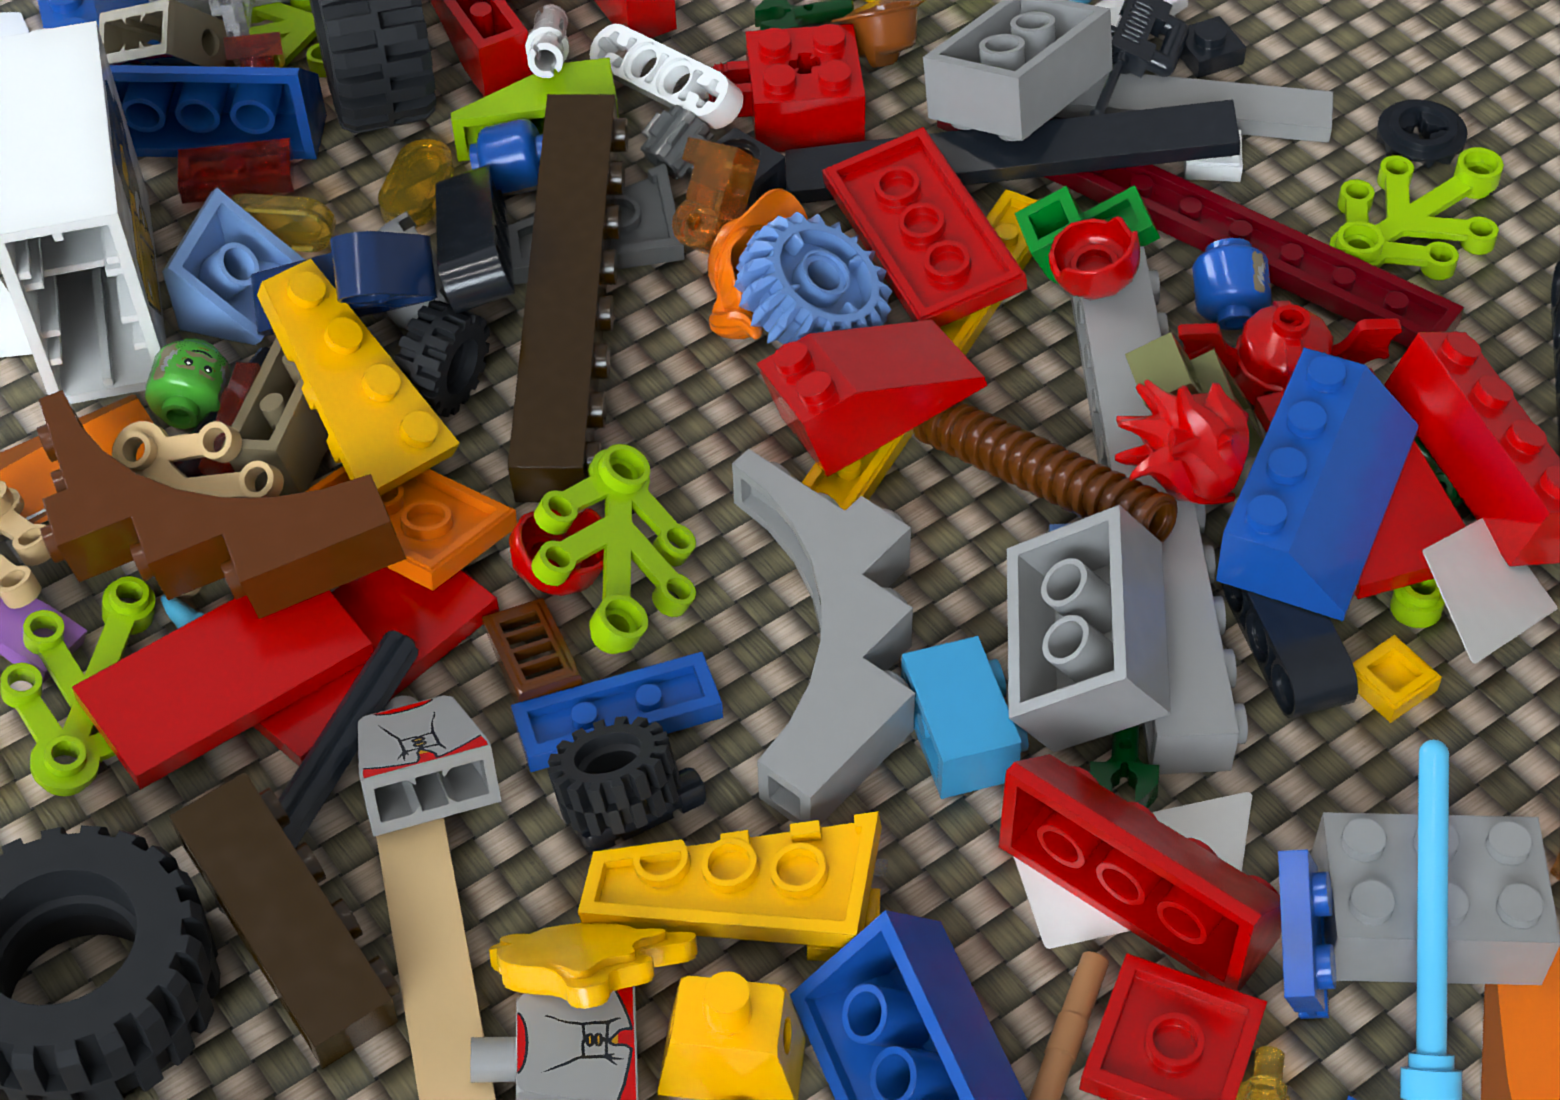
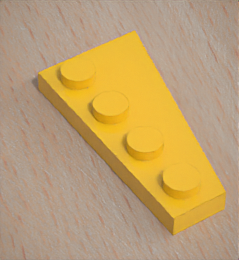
[257,258,460,496]
[577,811,882,948]

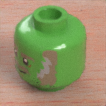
[145,338,232,429]

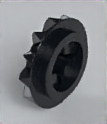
[1376,99,1468,170]

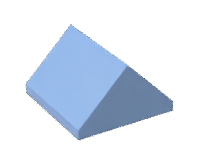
[162,188,305,345]

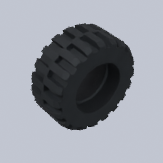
[310,0,436,134]
[0,825,221,1100]

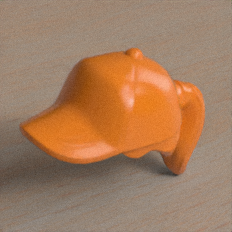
[707,189,808,339]

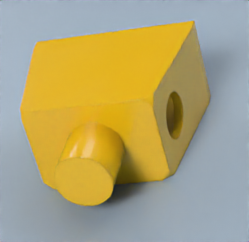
[657,971,806,1100]

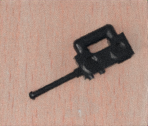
[1089,0,1189,116]

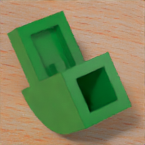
[1014,185,1160,285]

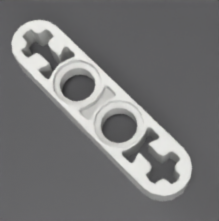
[589,23,743,129]

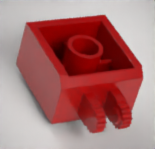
[708,24,865,152]

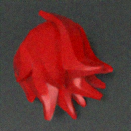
[1115,379,1249,505]

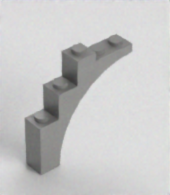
[732,449,915,825]

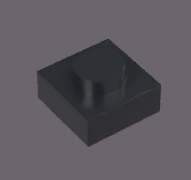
[1180,16,1247,79]

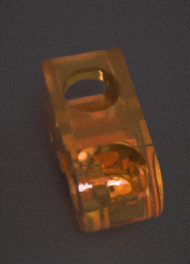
[672,137,760,256]

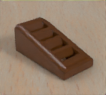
[482,598,583,704]

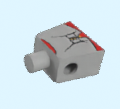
[358,695,502,837]
[470,986,638,1100]

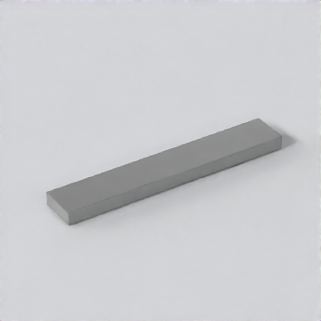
[1053,73,1333,143]

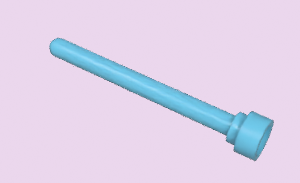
[1400,739,1462,1100]

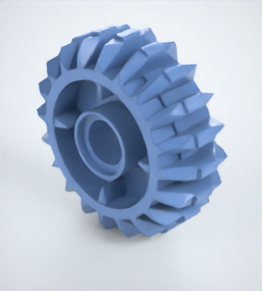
[734,212,892,345]

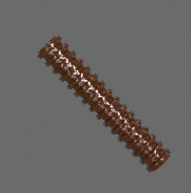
[913,401,1178,543]

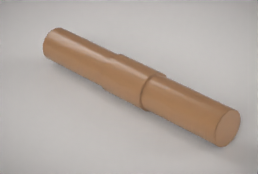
[1028,951,1109,1100]

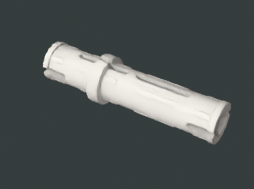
[525,4,569,78]

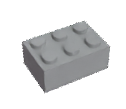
[923,0,1113,141]
[1007,505,1171,752]
[1311,812,1560,985]

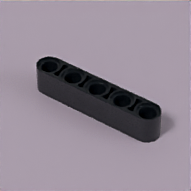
[435,164,515,314]

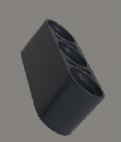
[1222,583,1358,718]

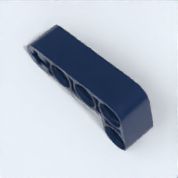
[251,231,438,336]

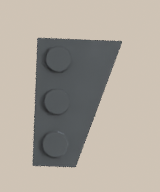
[508,163,685,284]

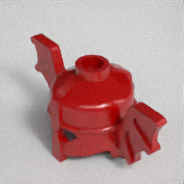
[1177,301,1402,406]

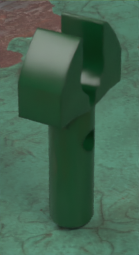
[755,0,854,30]
[1090,724,1159,808]

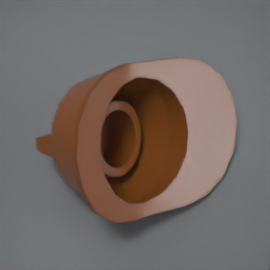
[831,0,926,68]

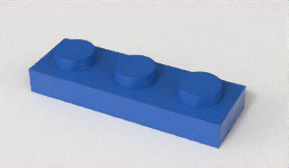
[511,652,723,773]

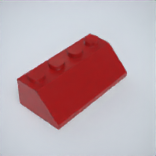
[1384,331,1560,566]
[998,754,1282,992]

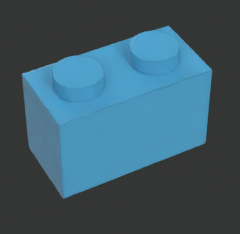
[901,636,1029,799]

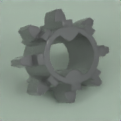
[641,105,714,180]

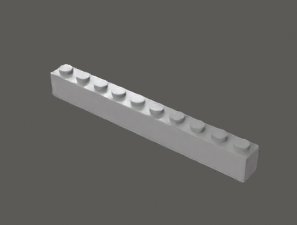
[1070,246,1248,774]

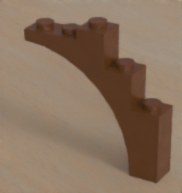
[37,390,406,619]

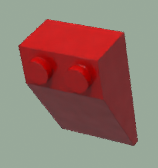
[756,320,988,477]

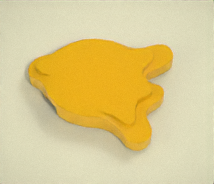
[489,923,698,1009]

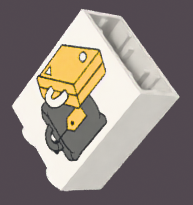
[0,21,167,404]

